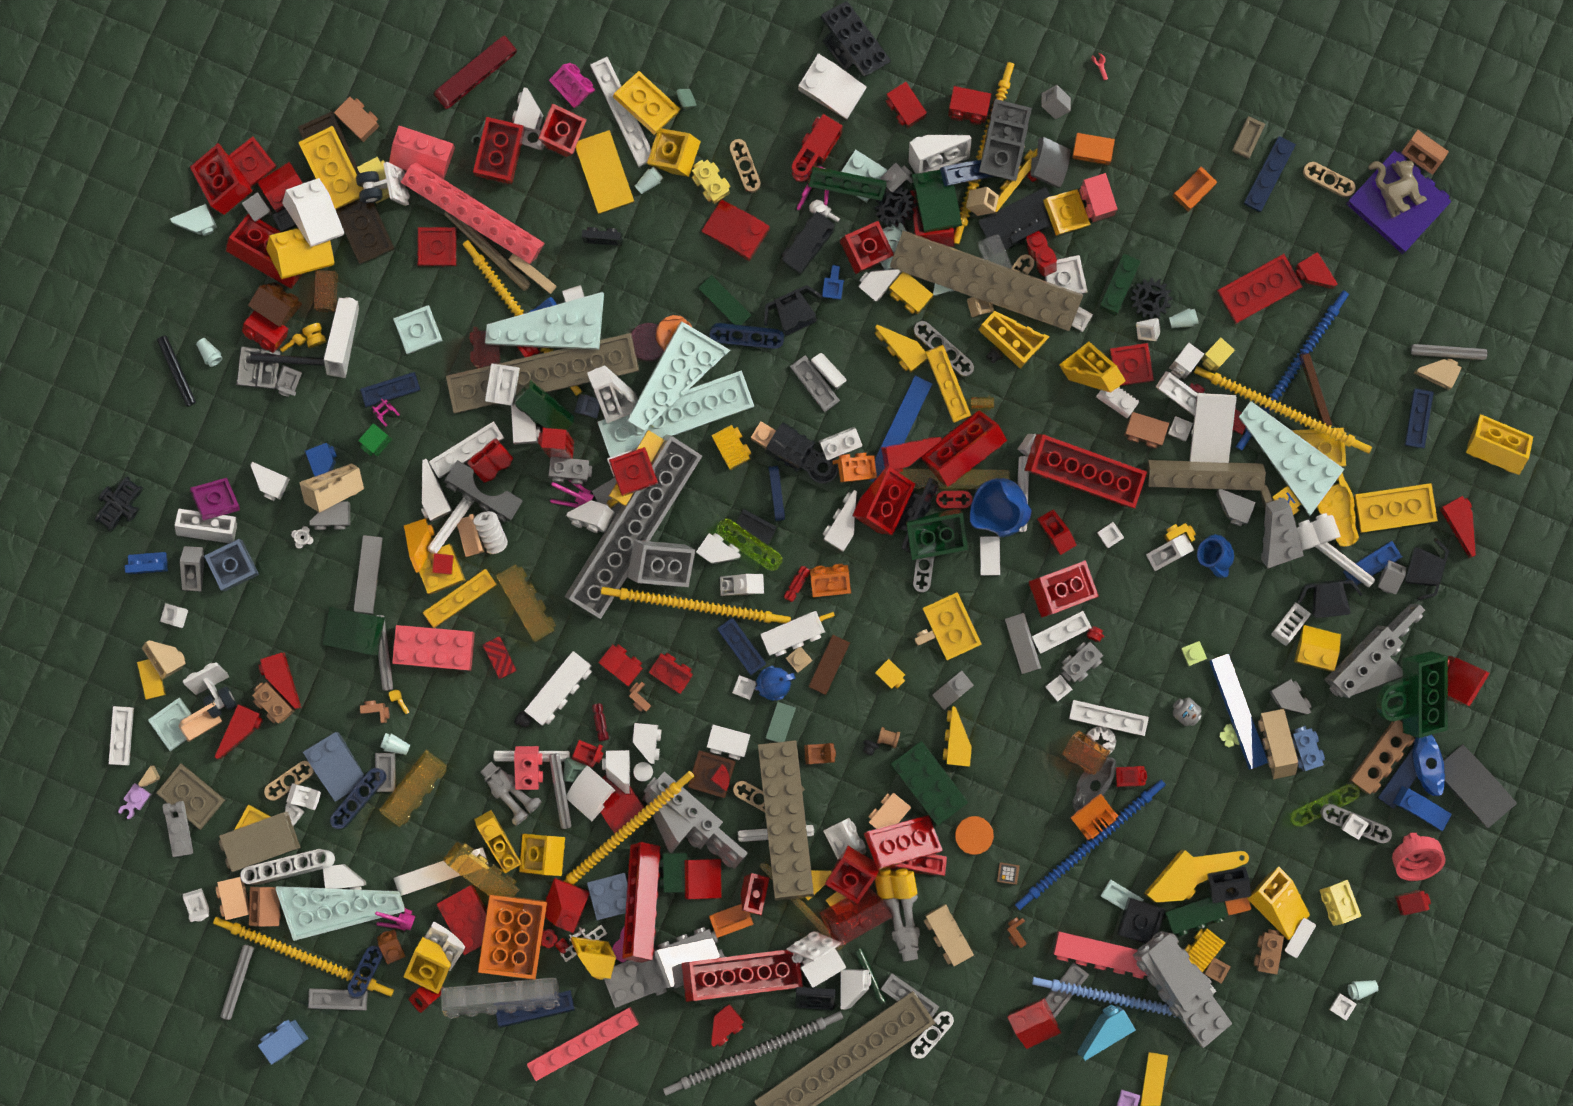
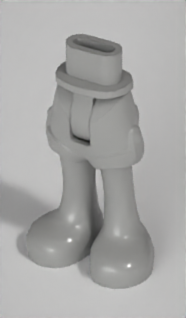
[480,762,542,826]
[881,895,920,961]

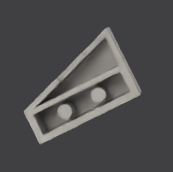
[1261,498,1304,569]

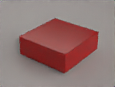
[432,553,454,575]

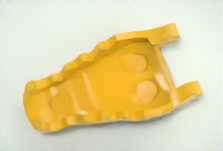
[1317,473,1359,547]

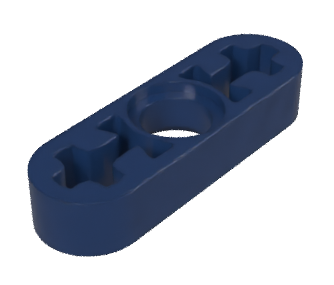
[769,465,785,521]
[348,946,383,999]

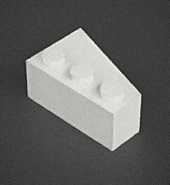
[587,366,638,423]

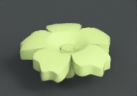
[1219,724,1240,748]

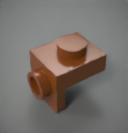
[804,743,836,764]
[1006,917,1027,948]
[377,930,405,964]

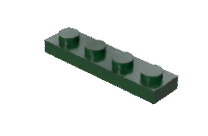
[808,166,887,201]

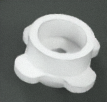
[291,526,313,548]

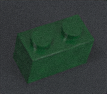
[660,853,687,893]

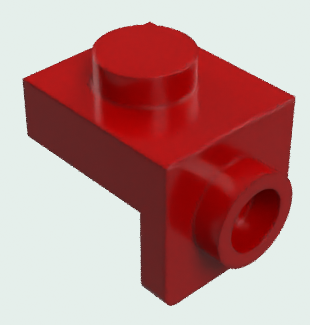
[571,740,603,767]

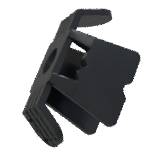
[764,285,823,336]
[1405,538,1449,601]
[1297,579,1363,618]

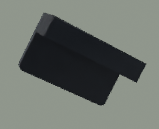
[734,509,777,545]

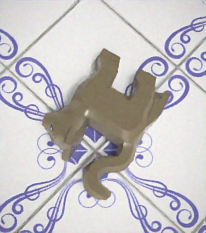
[1368,161,1427,218]

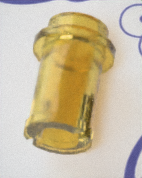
[971,395,994,411]

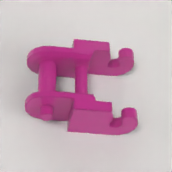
[372,399,400,427]

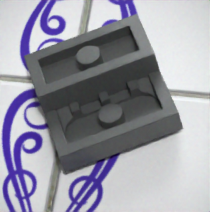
[1031,137,1071,188]
[236,347,280,389]

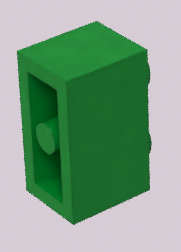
[358,423,392,457]

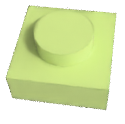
[1181,641,1207,666]

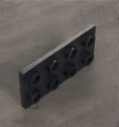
[820,1,891,77]
[979,187,1052,254]

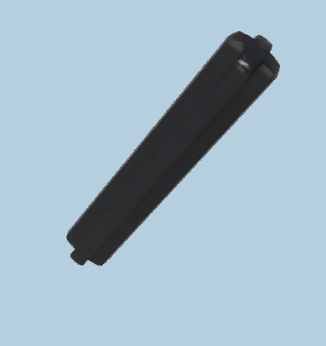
[157,335,196,407]

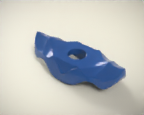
[1413,735,1445,796]

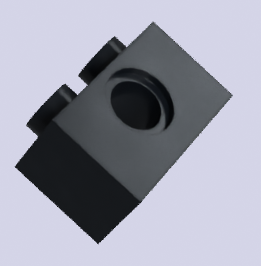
[1207,867,1251,904]

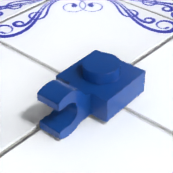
[822,265,844,300]

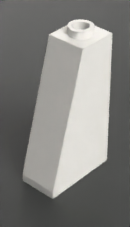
[324,297,359,378]

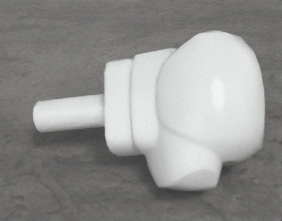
[809,200,840,222]

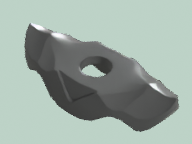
[1072,757,1116,812]

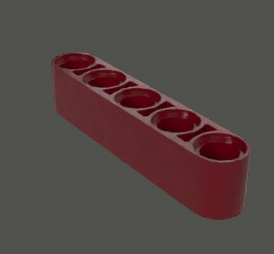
[433,36,518,109]

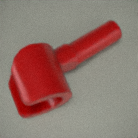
[555,938,570,954]

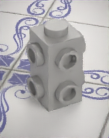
[548,457,592,484]
[1061,642,1103,682]

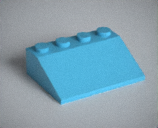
[1077,1004,1136,1061]

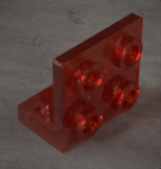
[470,327,500,369]

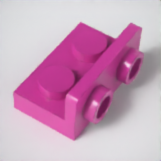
[549,63,595,108]

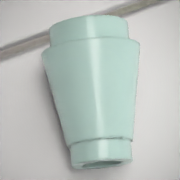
[635,167,663,194]
[1169,308,1199,328]
[196,338,222,367]
[380,733,410,755]
[1348,980,1378,1000]

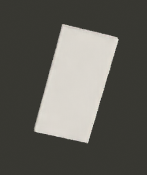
[1189,393,1236,463]

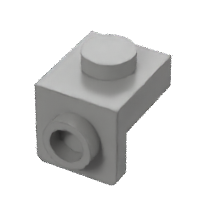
[880,163,912,192]
[275,365,302,397]

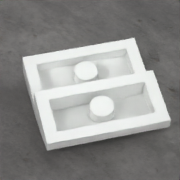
[567,765,615,821]
[424,922,465,971]

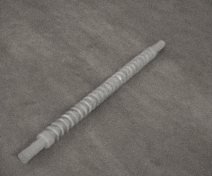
[663,1011,843,1096]

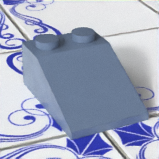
[303,732,368,802]

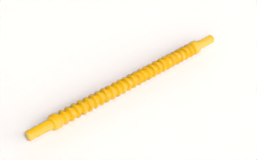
[954,62,1015,244]
[463,240,582,396]
[1194,366,1372,454]
[600,587,791,624]
[564,771,694,885]
[213,917,394,997]

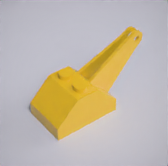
[1144,850,1249,902]

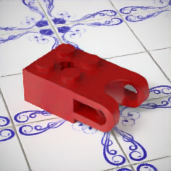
[792,114,843,183]

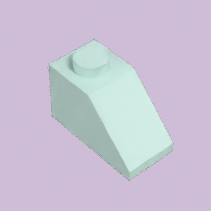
[170,204,217,236]

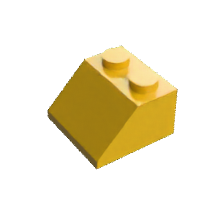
[647,128,701,177]
[1294,625,1341,672]
[519,834,565,876]
[404,937,451,994]
[571,937,616,980]

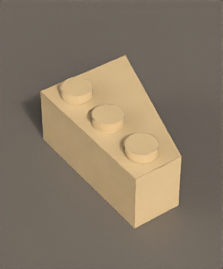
[299,463,364,513]
[1258,709,1298,779]
[924,904,974,966]

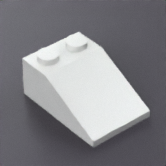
[798,54,867,119]
[908,135,971,174]
[282,178,344,247]

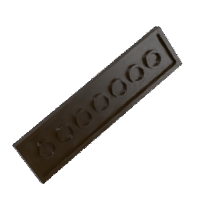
[298,111,395,265]

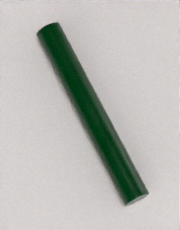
[855,948,886,1004]

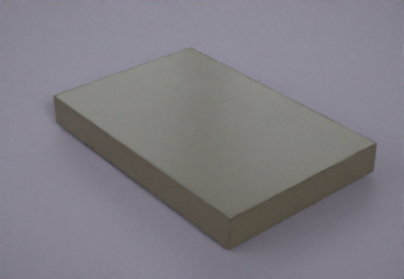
[156,763,226,830]

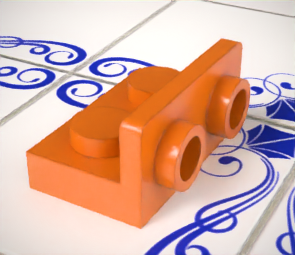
[833,453,877,482]
[810,564,851,597]

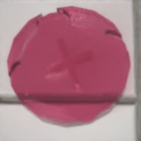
[631,323,664,361]

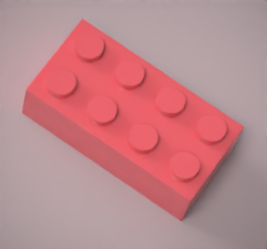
[392,625,475,671]

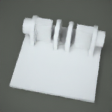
[787,931,841,963]

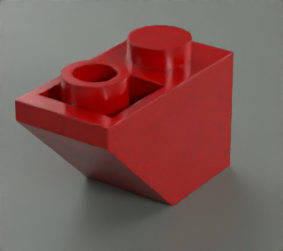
[1395,890,1431,915]
[711,1003,744,1047]

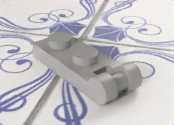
[163,801,193,857]

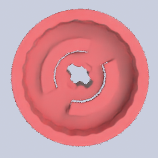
[1392,833,1445,881]

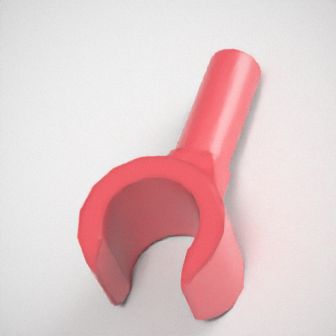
[1091,53,1108,80]

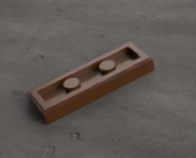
[809,635,850,695]

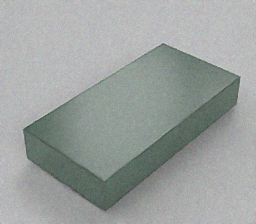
[766,702,796,742]

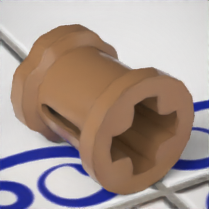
[877,727,900,749]

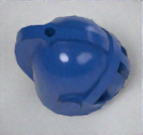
[1197,534,1234,578]
[755,666,795,701]

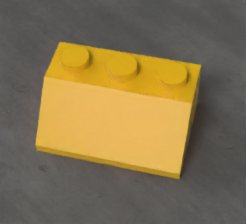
[266,228,334,279]
[1466,414,1533,475]

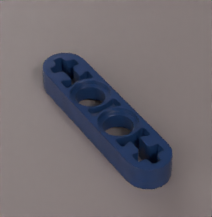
[710,323,784,349]
[330,768,387,829]

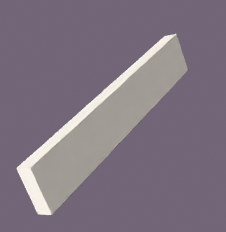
[590,57,651,167]

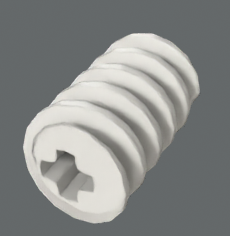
[473,511,508,554]

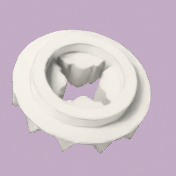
[1085,726,1116,757]

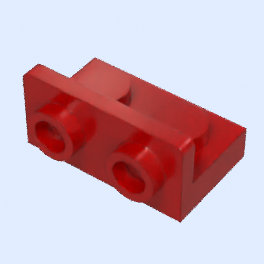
[648,652,693,694]

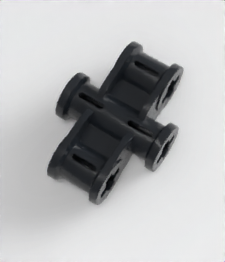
[95,476,143,532]

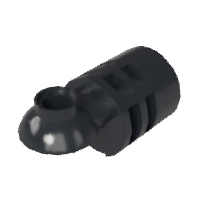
[764,422,839,483]

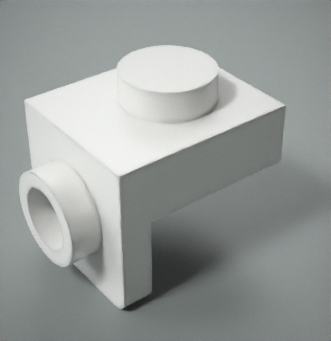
[286,783,321,810]
[183,888,209,922]

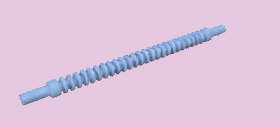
[1032,977,1175,1017]

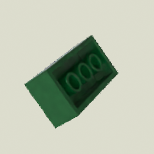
[890,741,968,826]

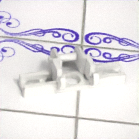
[560,925,607,962]

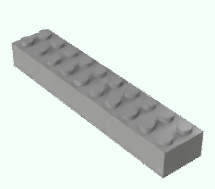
[565,434,702,619]

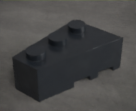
[781,211,835,276]

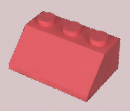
[389,126,455,179]

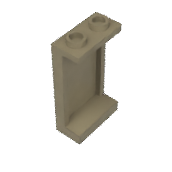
[219,812,301,872]

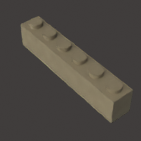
[1147,460,1266,490]

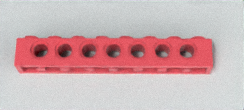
[401,162,545,264]

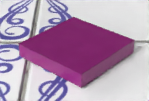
[190,478,240,521]

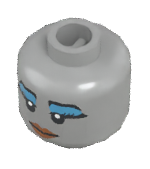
[1173,698,1202,726]

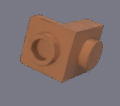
[629,682,652,712]
[360,701,390,723]

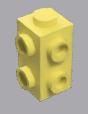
[691,159,731,204]

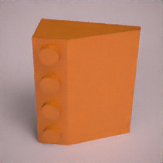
[478,895,547,980]

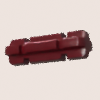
[592,703,609,741]

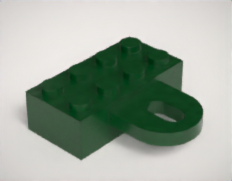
[1376,651,1448,738]

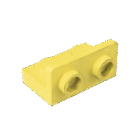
[1320,880,1361,926]

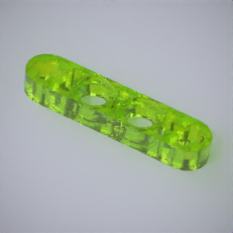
[716,519,783,571]
[1290,784,1360,827]

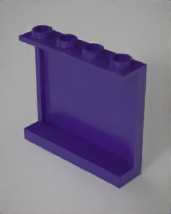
[1346,150,1451,255]

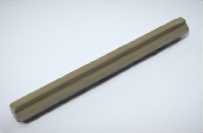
[444,211,531,291]

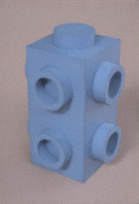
[1291,726,1325,771]

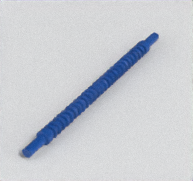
[1236,290,1349,451]
[1015,780,1166,910]

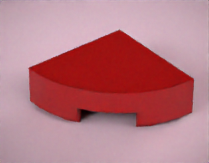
[710,764,730,791]

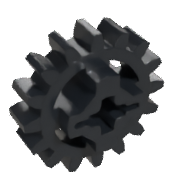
[875,186,916,228]
[1130,278,1172,319]

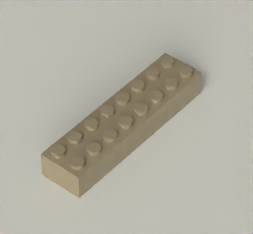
[758,741,814,901]

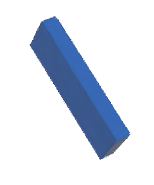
[1342,541,1402,586]

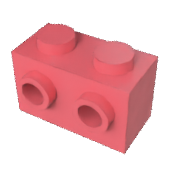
[514,746,543,790]

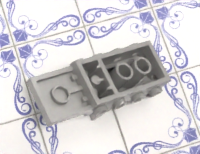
[1324,604,1425,698]
[642,772,748,869]
[604,927,725,1008]
[1132,931,1232,1048]

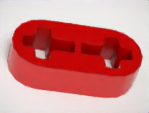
[936,491,973,509]

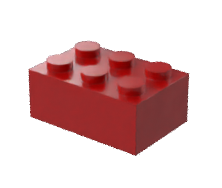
[473,117,525,185]
[437,885,487,955]

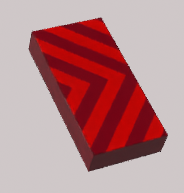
[483,636,517,679]

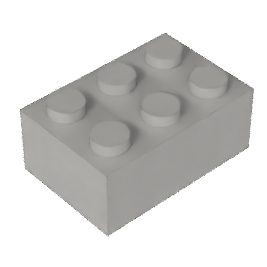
[628,540,695,587]

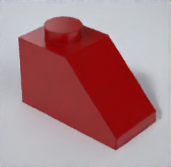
[1296,252,1338,289]
[1037,509,1077,555]
[740,873,769,916]

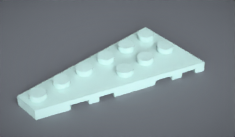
[1239,401,1344,516]

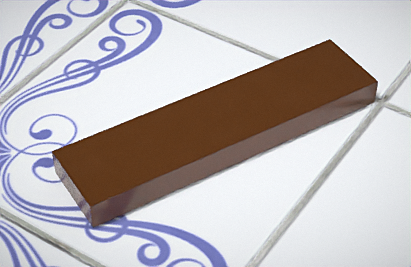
[1299,353,1332,426]

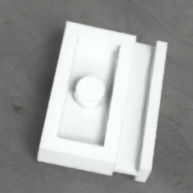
[485,363,520,406]

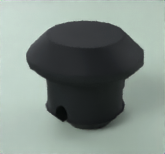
[986,347,1003,363]
[514,711,531,727]
[863,740,879,756]

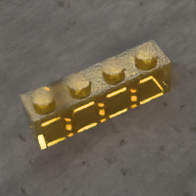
[496,564,556,643]
[379,749,447,827]
[443,841,520,897]

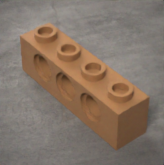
[1349,720,1415,794]

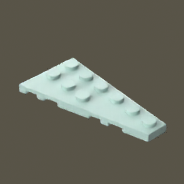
[485,292,604,350]
[626,322,730,431]
[276,886,405,941]

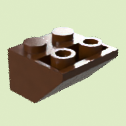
[248,282,302,327]

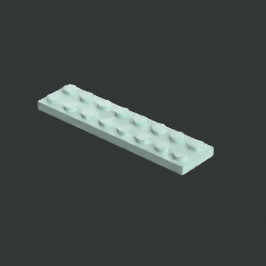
[598,370,754,457]

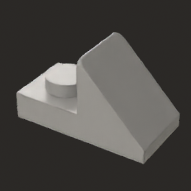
[932,671,974,710]

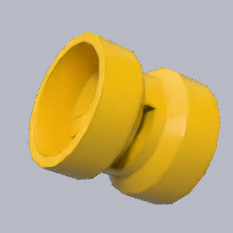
[302,323,326,348]

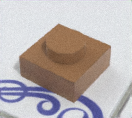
[1204,958,1231,984]

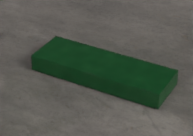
[698,275,752,325]

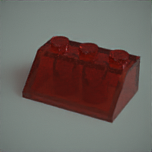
[819,888,892,947]

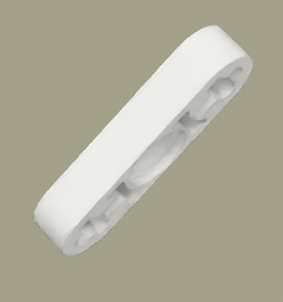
[911,1011,954,1059]

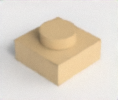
[914,629,935,646]
[786,647,813,673]

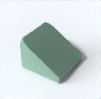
[676,89,697,111]
[563,758,586,782]

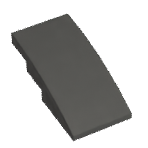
[979,99,1032,181]
[1443,744,1517,828]

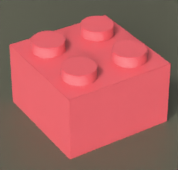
[1079,173,1118,222]

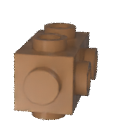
[252,682,295,724]
[1254,929,1284,974]

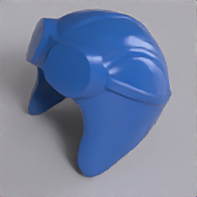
[970,478,1032,537]

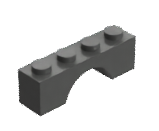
[444,460,523,522]

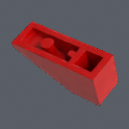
[881,437,941,472]
[1440,496,1476,558]
[259,653,302,709]
[214,704,263,759]
[887,854,947,876]

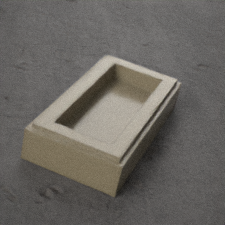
[1232,116,1265,159]

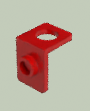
[408,986,445,1013]

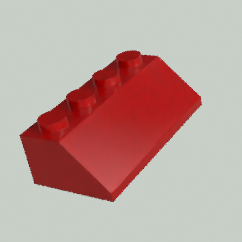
[226,213,303,289]
[921,410,1007,487]

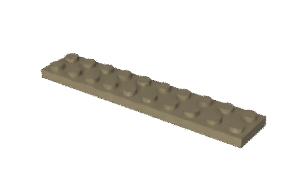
[890,230,1083,331]
[446,333,639,414]
[754,990,936,1106]

